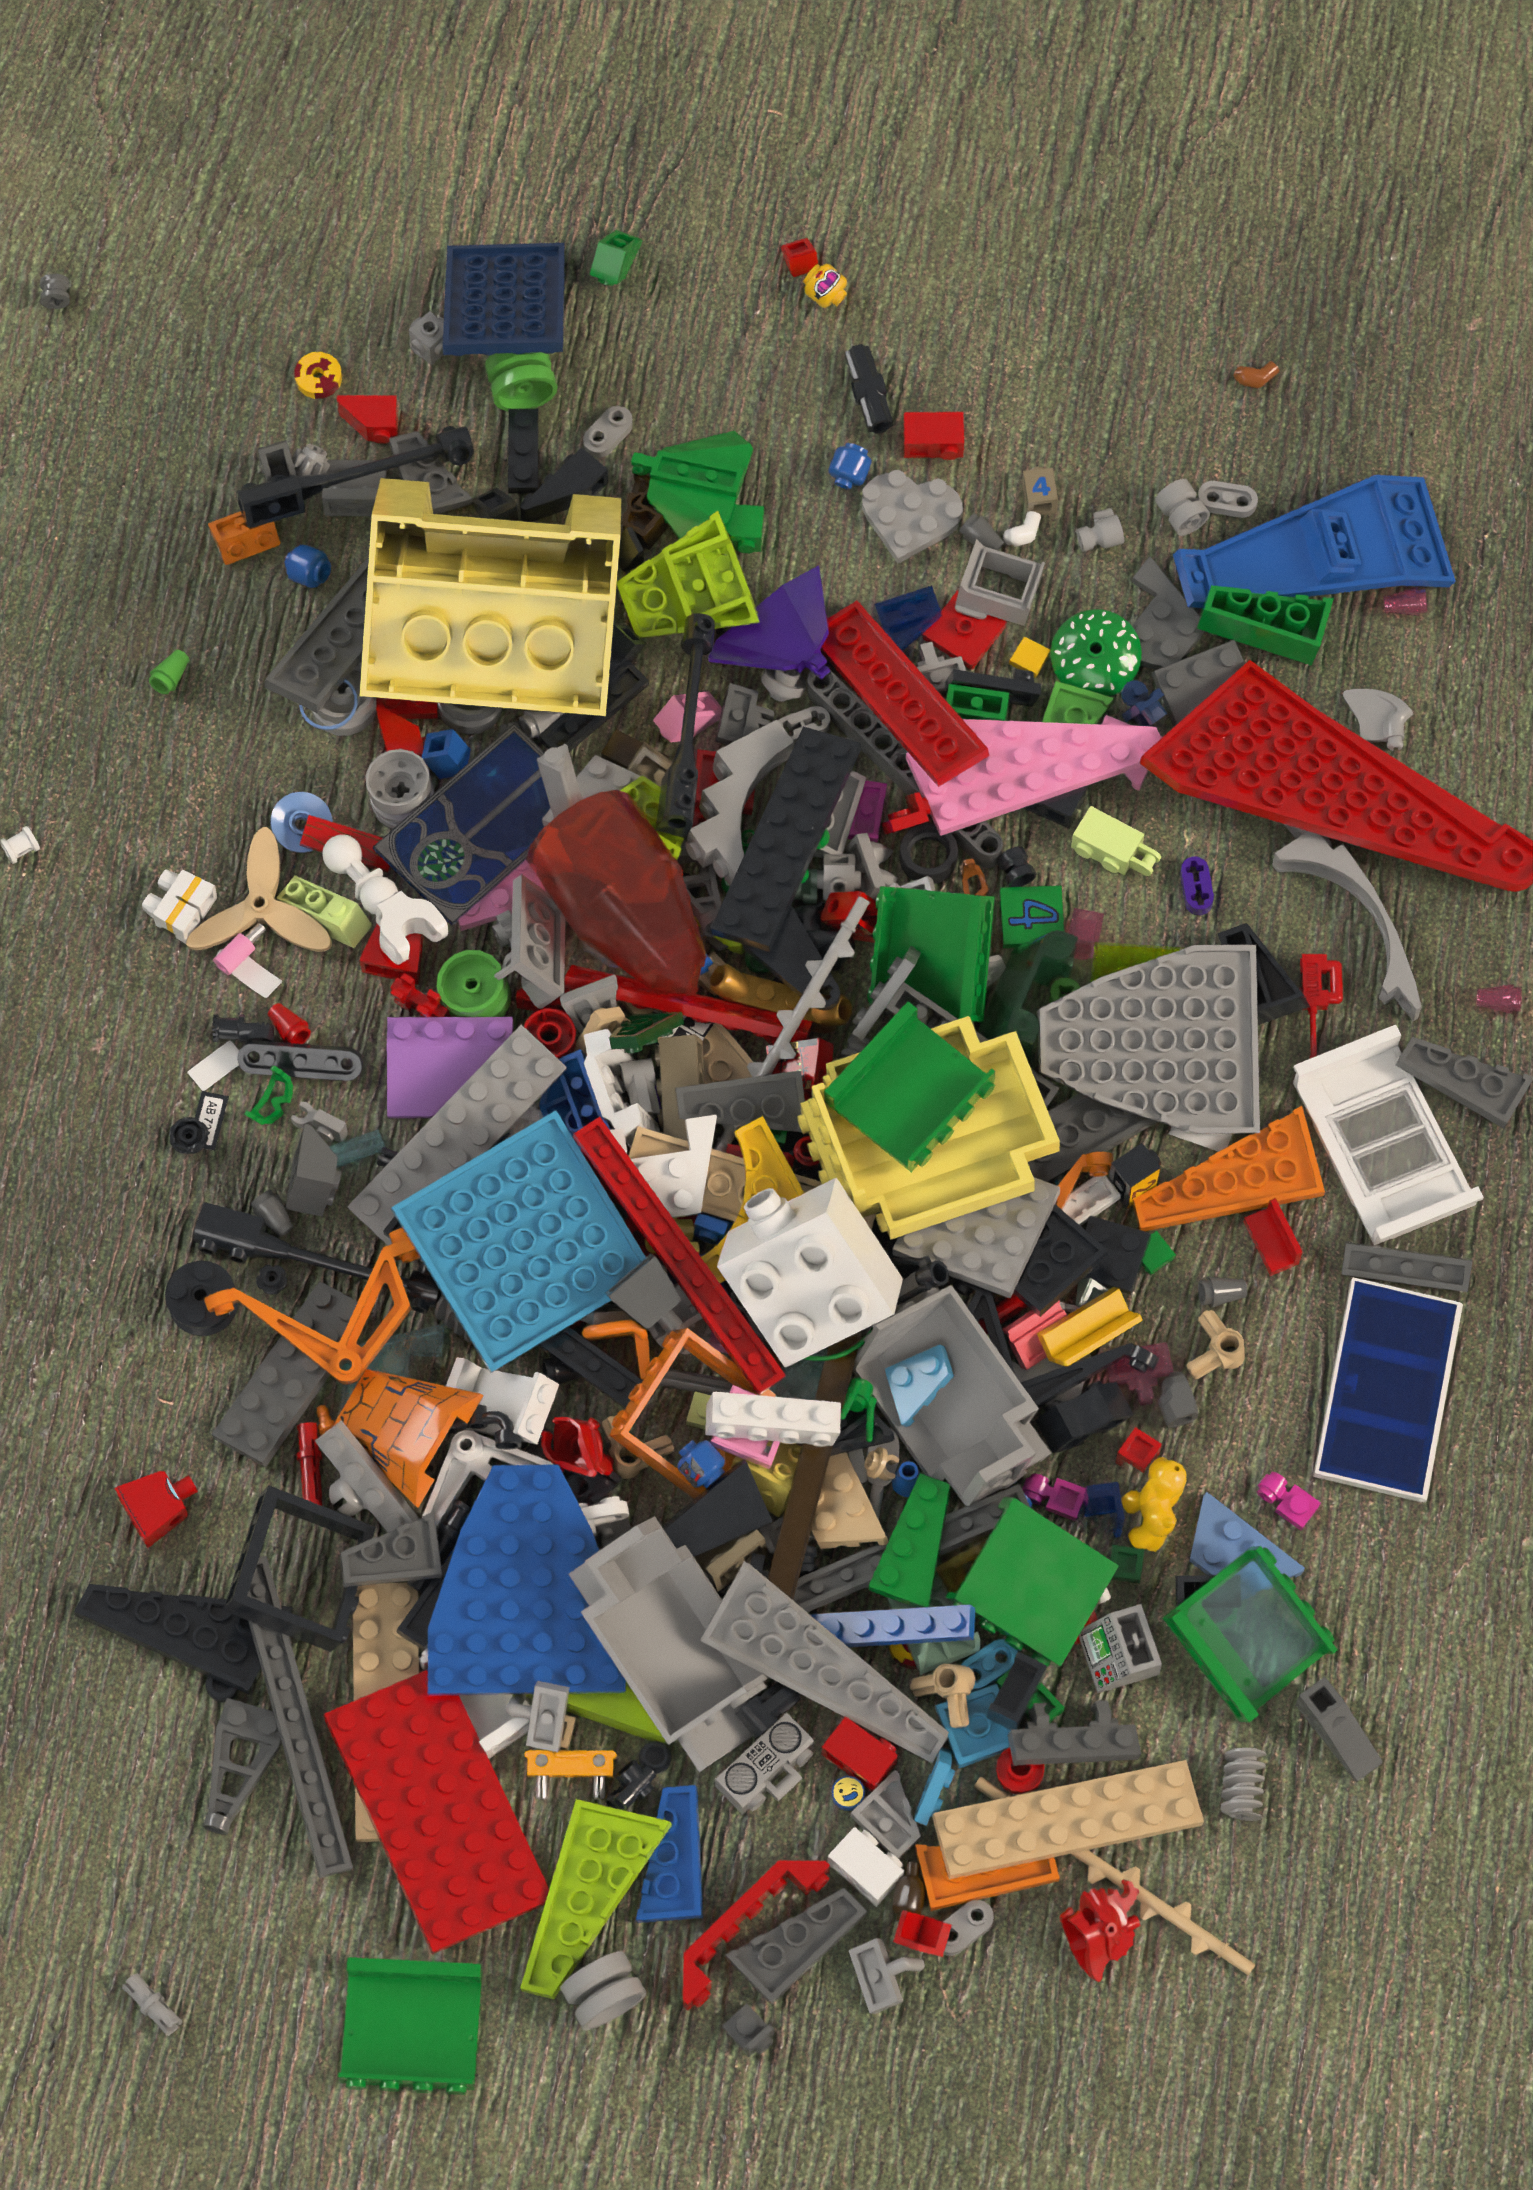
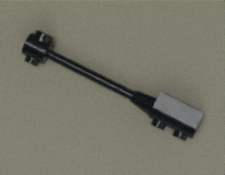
[236,426,474,529]
[656,613,715,838]
[193,1202,442,1314]

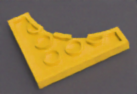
[701,1116,804,1284]

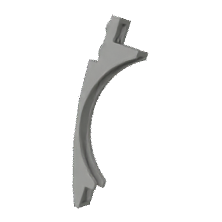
[1272,824,1421,1021]

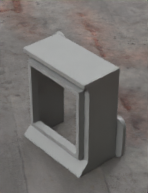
[955,539,1045,626]

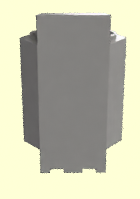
[853,1271,1051,1507]
[569,1516,769,1772]

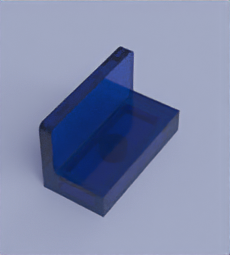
[1082,1482,1125,1537]

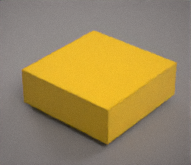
[1009,637,1051,678]

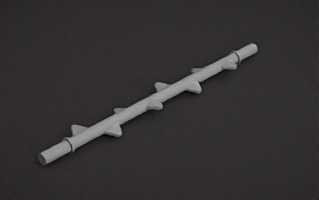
[714,896,870,1153]

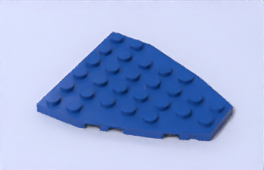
[428,1465,626,1695]

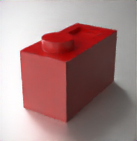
[903,412,964,460]
[821,1716,898,1792]

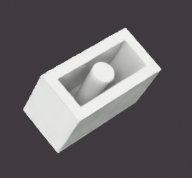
[827,1827,904,1907]

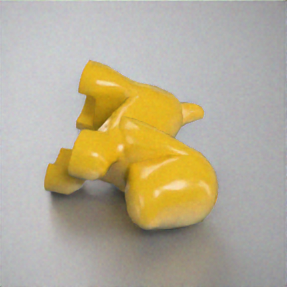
[1121,1457,1186,1552]

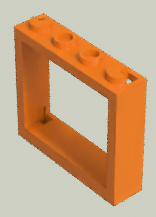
[609,1328,776,1499]

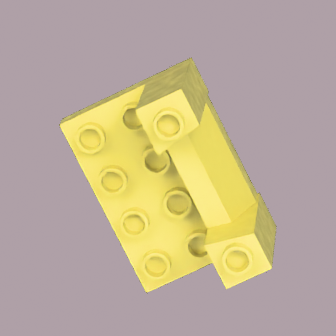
[360,478,621,716]

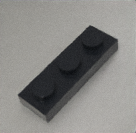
[508,408,539,493]

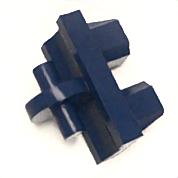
[1121,680,1167,727]

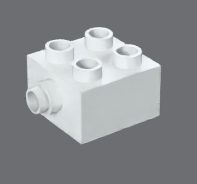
[717,1178,903,1367]

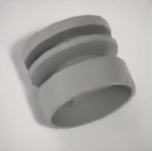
[365,749,436,830]

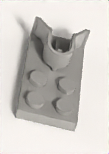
[494,874,566,1009]

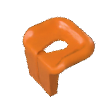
[582,1319,650,1380]

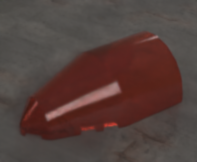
[526,790,706,996]

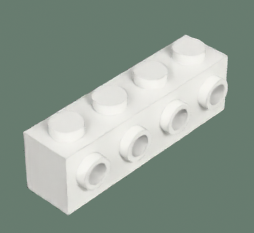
[705,1392,841,1447]

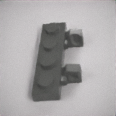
[1008,1700,1141,1765]

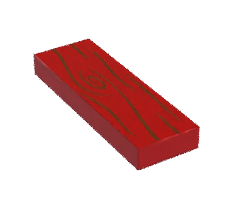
[300,815,397,873]

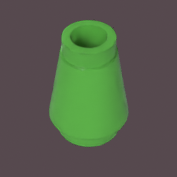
[149,649,189,694]

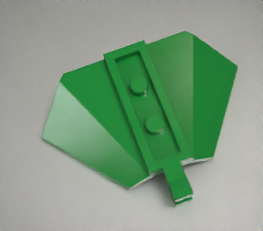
[631,431,754,539]

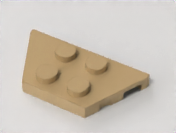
[811,1452,889,1549]

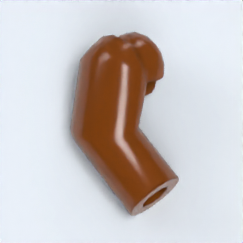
[1234,361,1279,388]

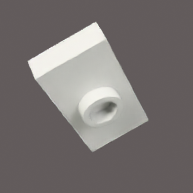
[1063,1176,1121,1226]

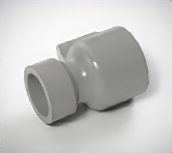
[1076,508,1124,552]

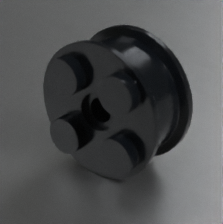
[165,1261,238,1336]

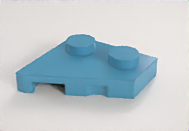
[885,1344,954,1427]

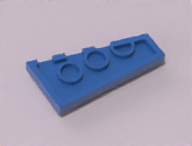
[636,1785,703,1923]

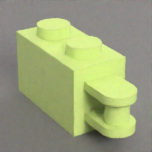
[1071,806,1161,876]

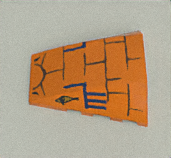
[334,1369,483,1508]

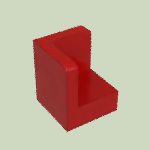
[1115,1427,1162,1473]
[893,1910,952,1957]

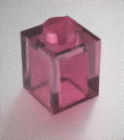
[1065,908,1104,960]

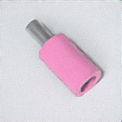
[213,923,266,975]

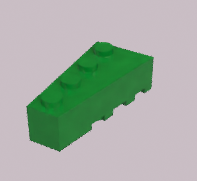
[1197,585,1334,666]

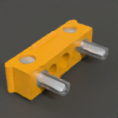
[524,1750,617,1800]

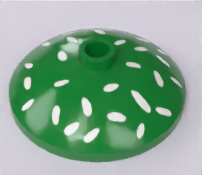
[1051,609,1142,697]

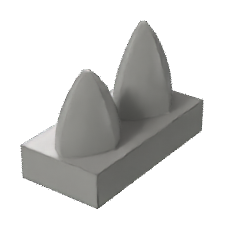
[845,833,897,900]

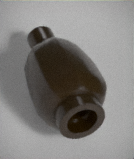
[892,1862,925,1923]

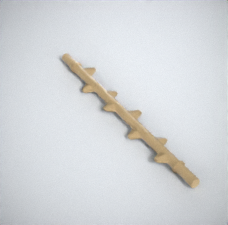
[974,1776,1256,1976]

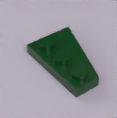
[609,1012,684,1053]

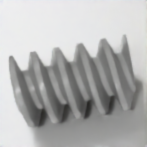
[1220,1748,1267,1821]

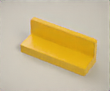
[1037,1287,1142,1367]

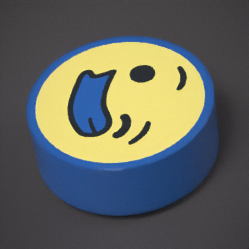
[832,1776,865,1811]

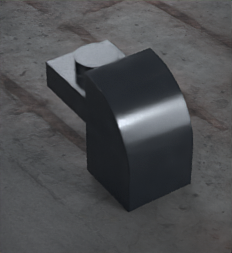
[609,624,646,676]

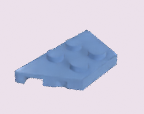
[1189,1492,1305,1601]

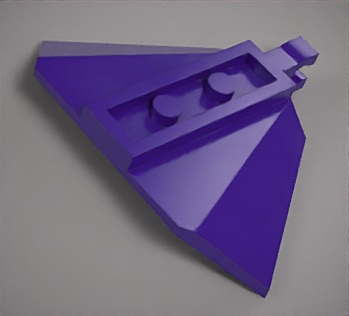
[708,565,830,679]

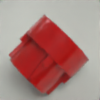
[523,1008,576,1059]

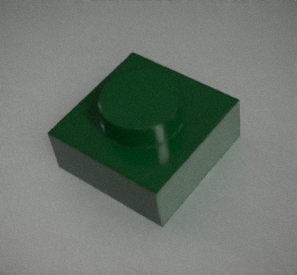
[1110,1545,1144,1584]

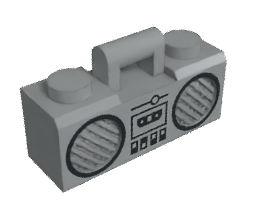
[715,1713,814,1815]

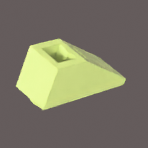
[276,876,373,948]

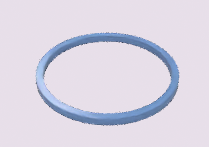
[299,679,358,730]

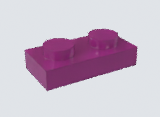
[847,781,887,843]

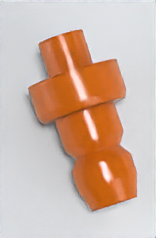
[316,1405,335,1435]

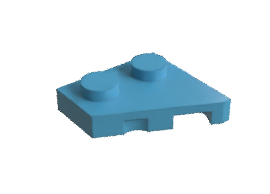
[914,1747,955,1826]

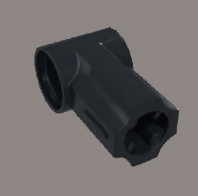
[735,1682,801,1739]

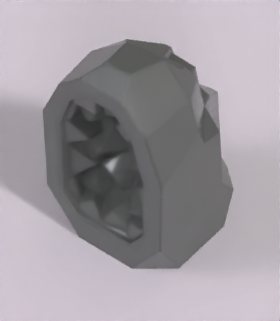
[1158,1371,1199,1428]

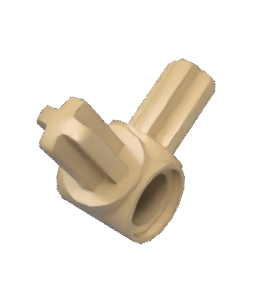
[1187,1310,1245,1379]
[601,1416,674,1479]
[910,1664,975,1728]

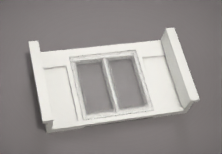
[1293,1025,1484,1245]

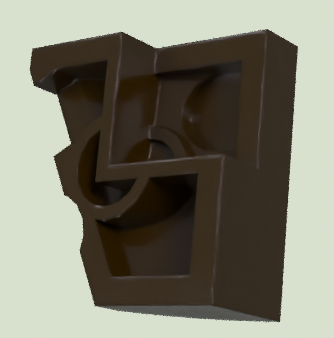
[621,474,669,550]

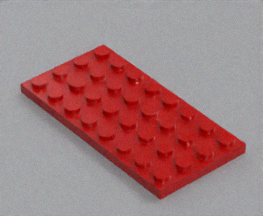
[323,1670,549,1955]

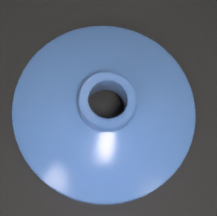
[270,792,332,853]

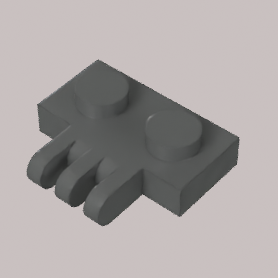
[715,683,774,745]

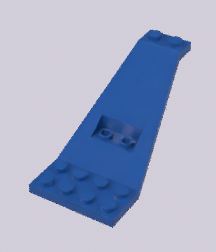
[1173,475,1456,608]

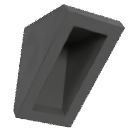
[257,440,297,482]

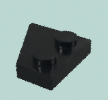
[830,1408,895,1456]

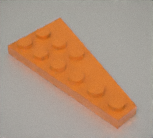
[1133,1106,1325,1231]

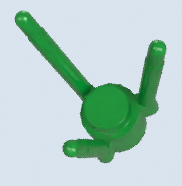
[840,1378,877,1442]

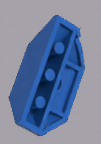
[539,1049,615,1150]

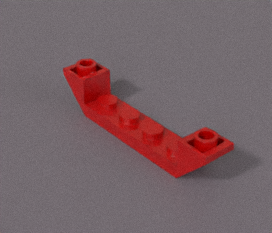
[683,1860,830,2011]

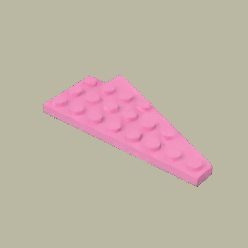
[906,719,1161,836]

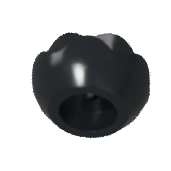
[170,1117,208,1155]

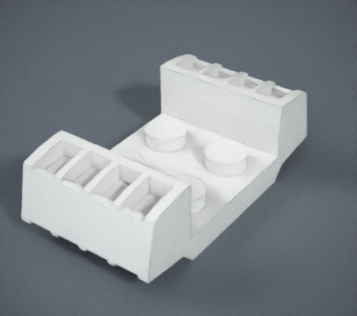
[584,1029,660,1148]

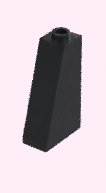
[662,1459,772,1557]

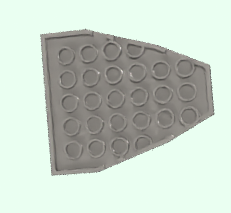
[1038,945,1260,1134]

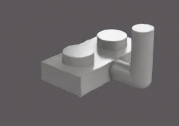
[506,1681,570,1752]

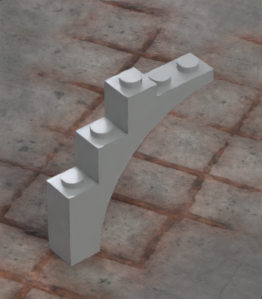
[686,720,794,885]

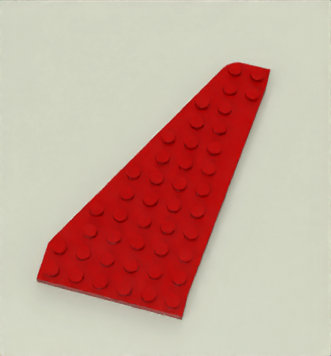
[1139,660,1533,892]

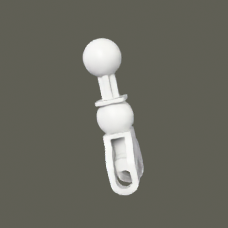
[322,834,448,964]

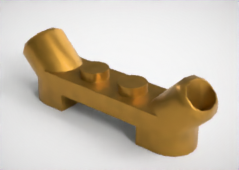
[709,964,852,1034]

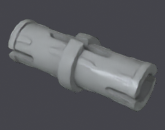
[122,1973,182,2036]

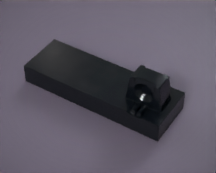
[945,669,1041,707]

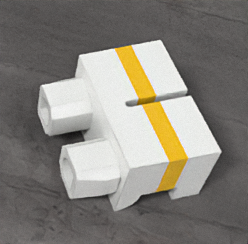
[142,870,217,944]

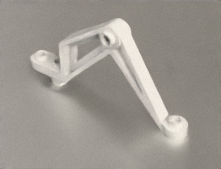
[422,1430,629,1537]

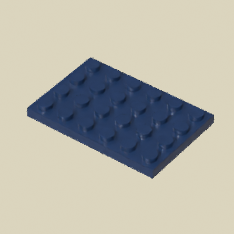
[443,243,565,356]

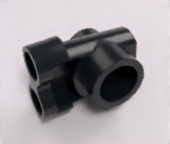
[605,1760,656,1811]

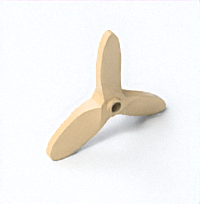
[186,827,332,952]

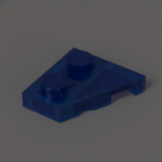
[875,585,942,651]

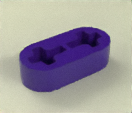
[1180,856,1214,916]

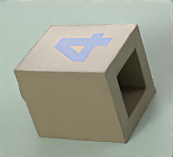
[1022,467,1058,515]

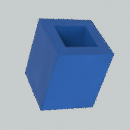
[422,729,471,779]

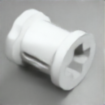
[0,826,40,864]

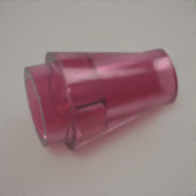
[1383,587,1428,617]
[1477,984,1522,1015]

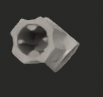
[620,1058,660,1119]

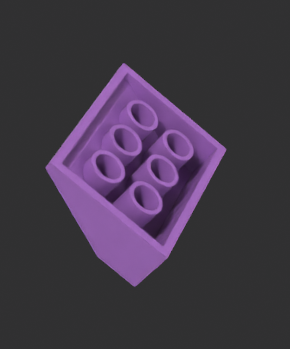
[387,1017,514,1118]

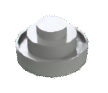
[761,669,807,702]

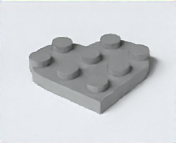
[862,470,963,564]

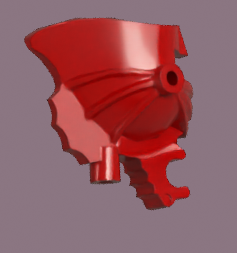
[541,1417,614,1477]
[1059,1879,1140,1982]

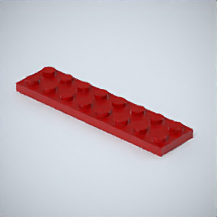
[820,601,990,787]

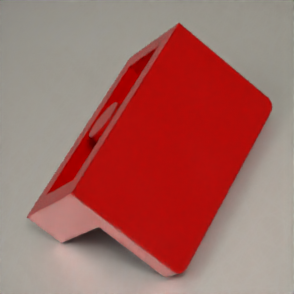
[1243,1198,1302,1276]

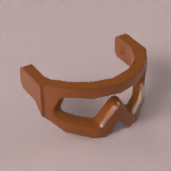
[961,859,989,896]

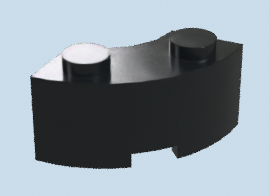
[1035,1381,1134,1454]

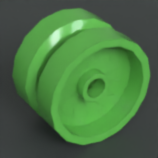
[485,352,557,411]
[436,950,512,1017]

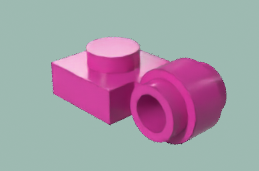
[1257,1472,1321,1531]
[1022,1473,1087,1521]

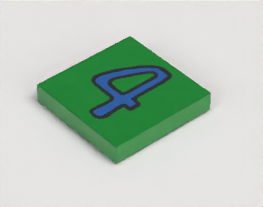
[1000,885,1065,949]

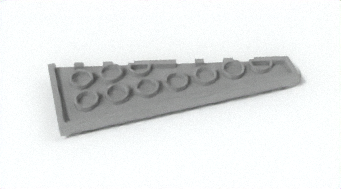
[700,1561,949,1763]

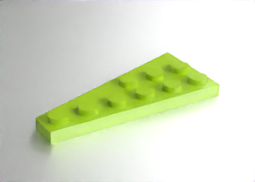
[520,1799,672,1999]

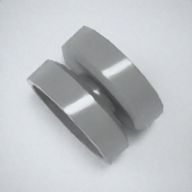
[311,662,376,736]
[560,1951,647,2030]

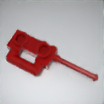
[1299,954,1343,1059]

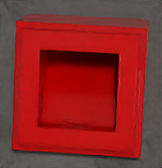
[780,238,819,277]

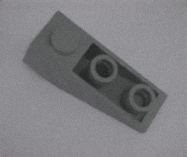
[1295,1677,1383,1783]

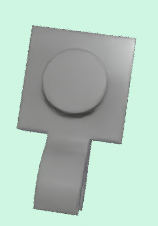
[291,1102,348,1144]

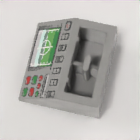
[1079,1604,1162,1693]

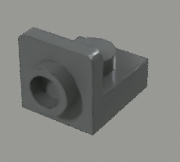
[722,2003,774,2058]

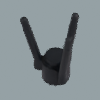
[890,1256,949,1306]

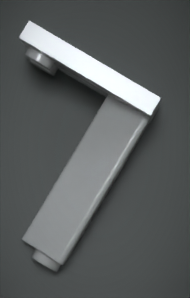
[537,744,640,829]

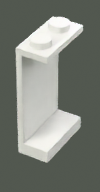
[446,1357,559,1444]
[419,1647,532,1759]

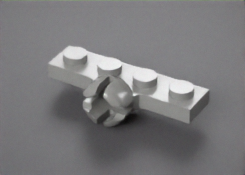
[315,1420,420,1533]

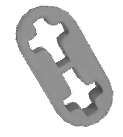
[778,706,830,747]

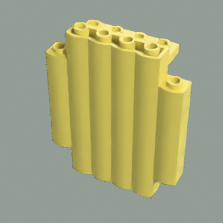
[797,1016,1060,1240]

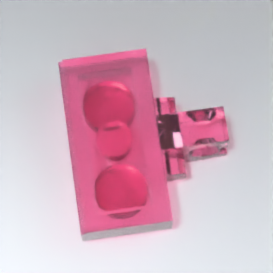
[1106,1342,1173,1406]

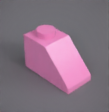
[653,691,722,743]

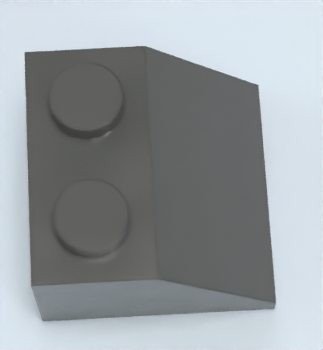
[285,1124,341,1216]

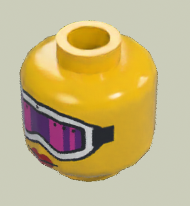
[803,264,847,308]

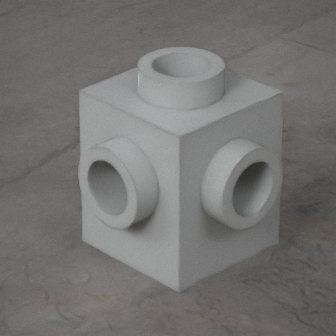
[409,311,444,365]
[817,854,861,900]

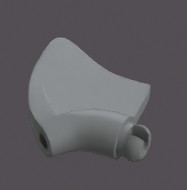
[1343,689,1413,751]

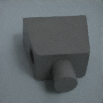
[605,1254,682,1334]

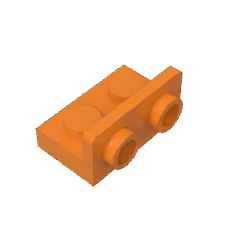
[208,511,280,565]

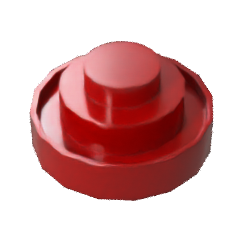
[996,1747,1045,1795]

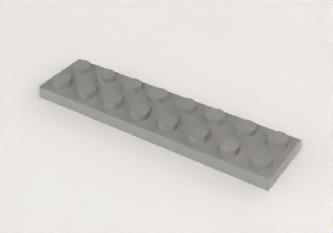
[347,1025,567,1246]

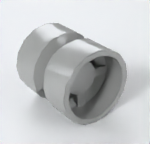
[1155,479,1210,536]

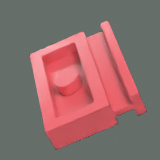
[1002,1300,1067,1370]

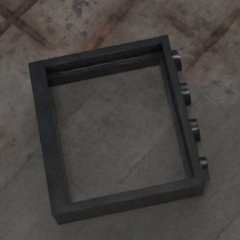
[223,1485,376,1652]

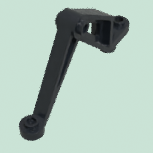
[948,1276,1159,1408]

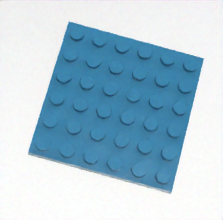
[391,1110,646,1373]

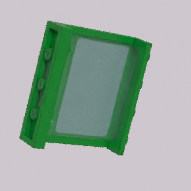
[1162,1546,1338,1723]

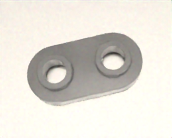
[583,406,633,458]
[1197,481,1258,518]
[943,1900,994,1956]

